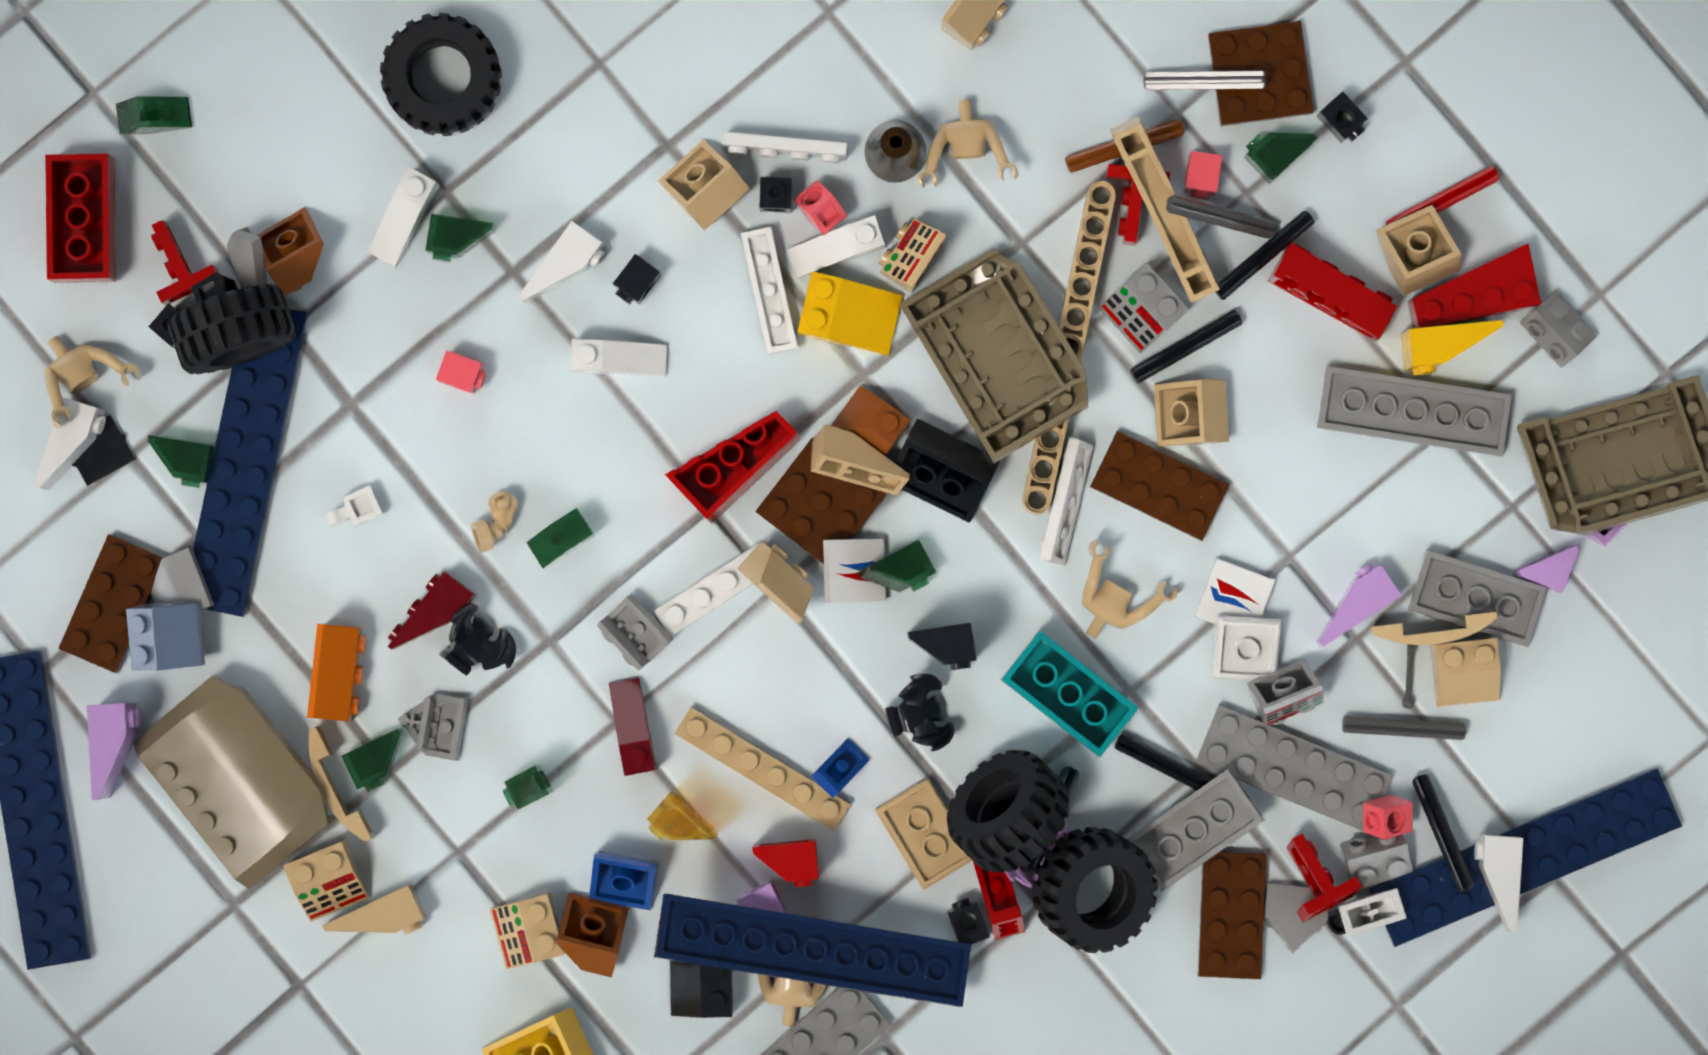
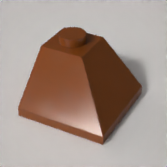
[256,207,324,296]
[831,386,911,456]
[556,892,629,978]

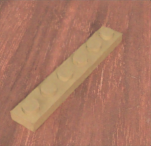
[674,707,851,831]

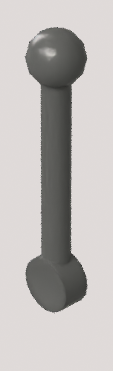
[1402,644,1415,709]

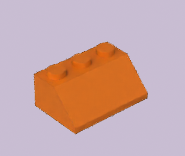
[307,623,367,721]

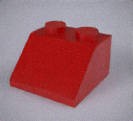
[752,839,819,887]

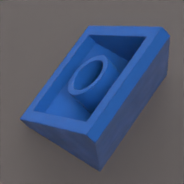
[589,851,659,910]

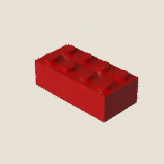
[45,154,116,283]

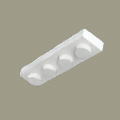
[722,132,847,163]
[740,226,798,355]
[1040,438,1094,566]
[654,544,759,636]

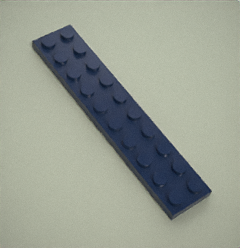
[193,309,309,617]
[0,651,91,970]
[1369,768,1682,947]
[654,894,971,1007]

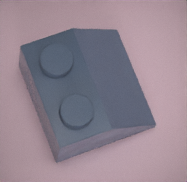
[126,603,205,671]

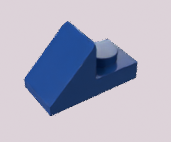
[811,738,870,798]

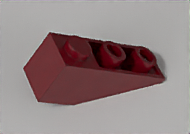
[387,572,476,650]

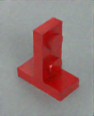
[1105,164,1171,246]
[151,220,220,305]
[1286,834,1362,923]
[973,861,1025,941]

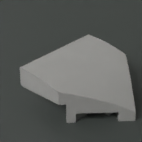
[227,227,267,288]
[150,547,214,611]
[398,694,469,761]
[1264,883,1328,953]

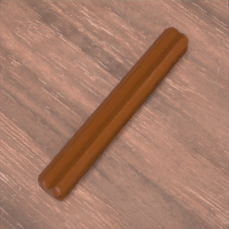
[1065,119,1184,173]

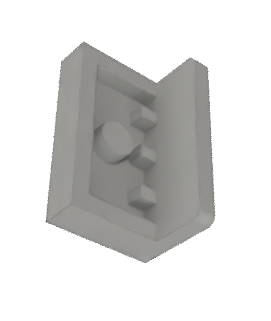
[1520,290,1597,367]
[597,593,673,670]
[1340,835,1413,889]

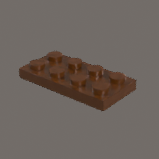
[1090,431,1229,541]
[58,534,164,673]
[1197,852,1266,979]

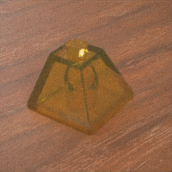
[647,791,719,840]

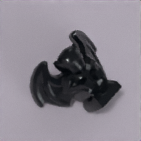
[439,603,516,676]
[885,673,955,752]

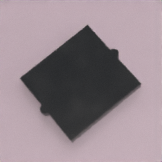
[72,415,136,486]

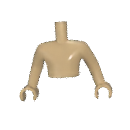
[918,100,1019,188]
[45,336,140,428]
[1082,540,1177,639]
[757,974,826,1027]

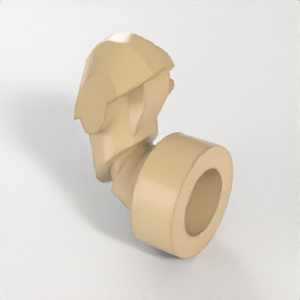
[471,491,518,553]

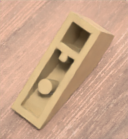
[811,424,910,496]
[322,884,427,935]

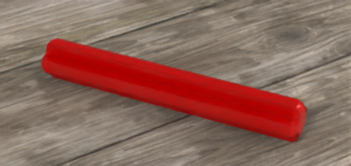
[1386,166,1500,225]

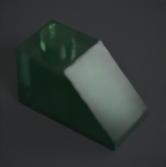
[116,96,192,134]
[1244,132,1318,184]
[425,214,495,262]
[148,435,215,488]
[526,508,596,569]
[857,540,937,592]
[341,728,404,792]
[502,764,554,810]

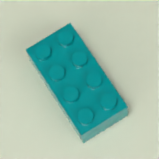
[1000,630,1139,757]

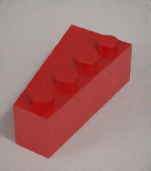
[1267,243,1398,341]
[1408,243,1541,329]
[664,411,802,524]

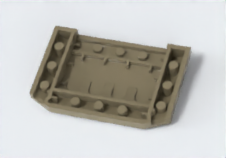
[899,249,1089,463]
[1517,375,1708,535]
[133,674,332,889]

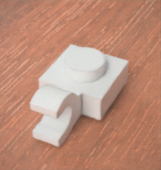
[325,485,383,527]

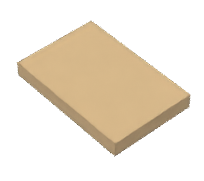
[875,778,973,890]

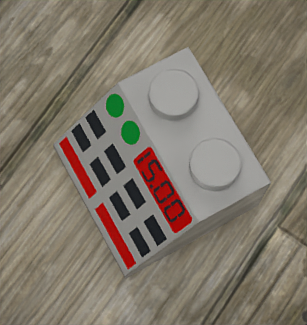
[1098,263,1189,353]
[1247,659,1324,727]

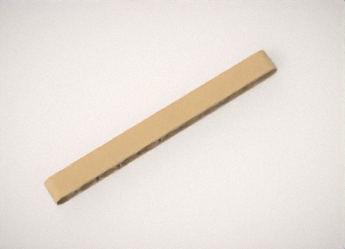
[1022,181,1115,515]

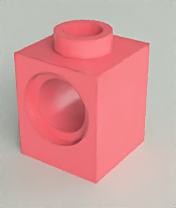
[1184,151,1222,200]
[793,180,848,235]
[436,350,487,394]
[1363,795,1413,840]

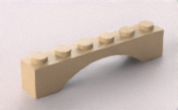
[1110,116,1220,303]

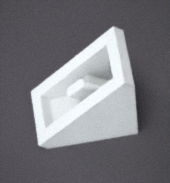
[1338,888,1406,937]

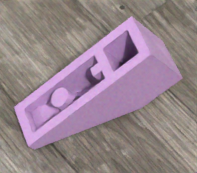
[1317,563,1402,647]

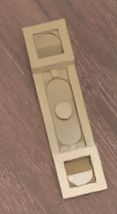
[1371,612,1499,645]
[309,726,375,841]

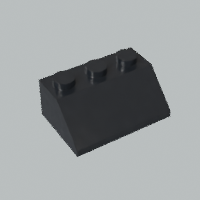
[895,418,1001,523]
[907,623,977,670]
[670,960,733,1018]

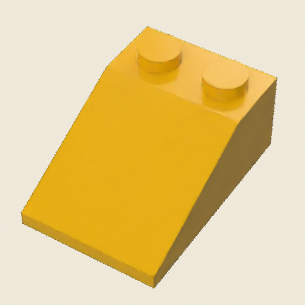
[798,271,903,356]
[1401,320,1504,376]
[482,1007,594,1055]

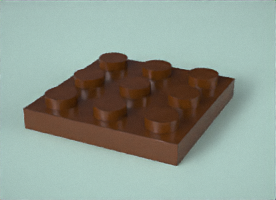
[1208,21,1313,127]
[755,438,886,564]

